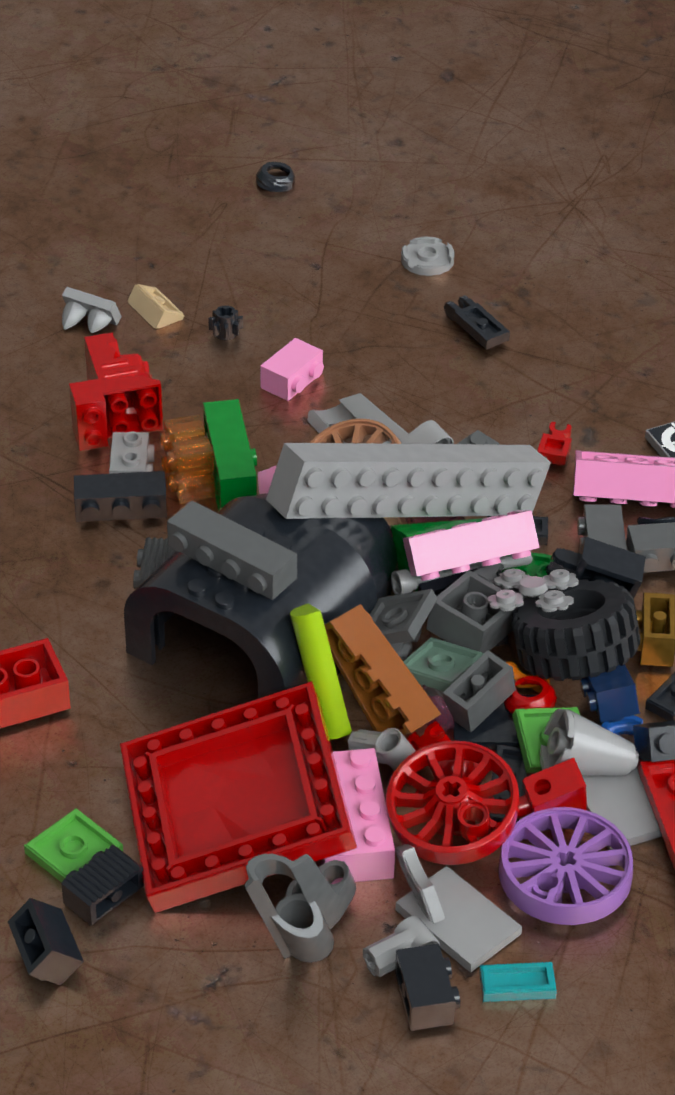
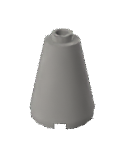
[540,708,639,776]

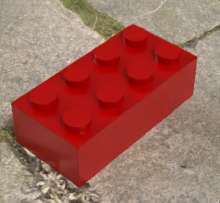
[0,638,71,728]

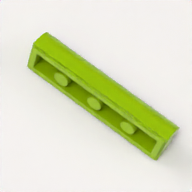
[290,603,352,739]

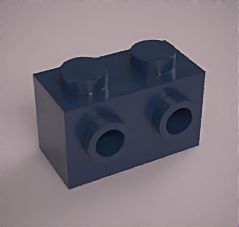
[580,664,640,722]

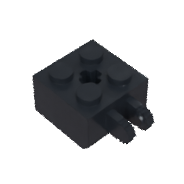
[545,537,646,599]

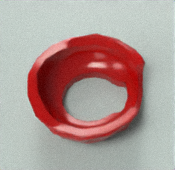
[504,676,557,714]

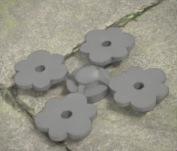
[488,568,579,612]

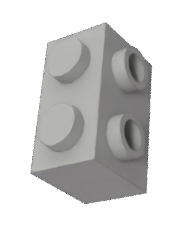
[109,431,155,474]

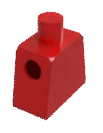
[517,758,587,819]

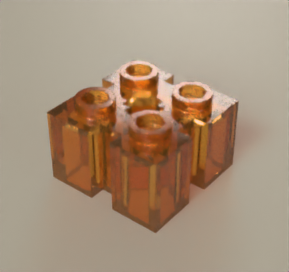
[160,414,215,504]

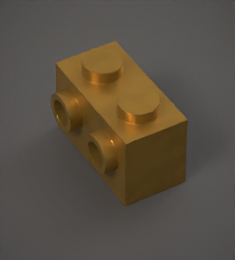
[636,592,675,667]

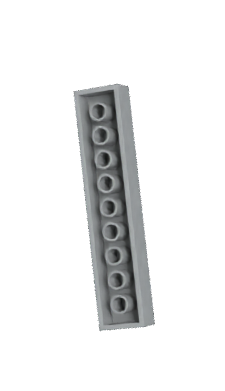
[266,443,551,519]

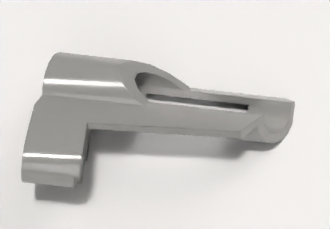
[307,393,454,444]

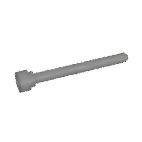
[391,555,533,595]

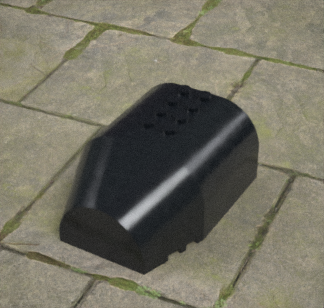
[124,493,399,699]

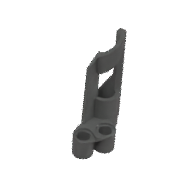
[245,854,356,963]

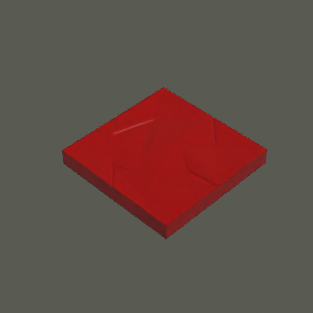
[120,681,357,913]

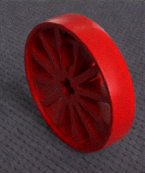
[386,741,519,865]

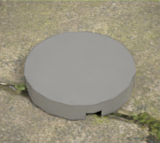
[401,236,455,276]

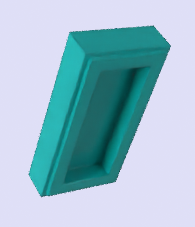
[479,962,557,1002]

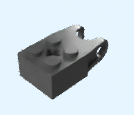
[426,563,529,653]

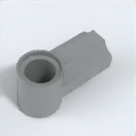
[348,728,416,771]
[363,916,440,977]

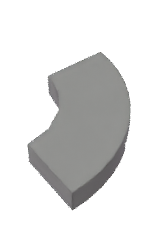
[395,844,445,923]

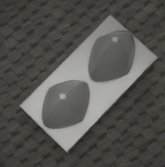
[62,287,122,333]

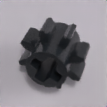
[208,305,243,341]

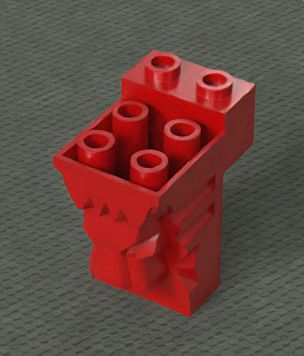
[69,332,163,451]

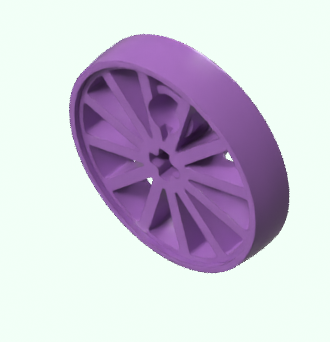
[499,807,633,925]

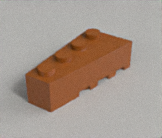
[324,604,441,736]

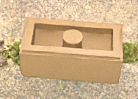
[128,284,184,329]

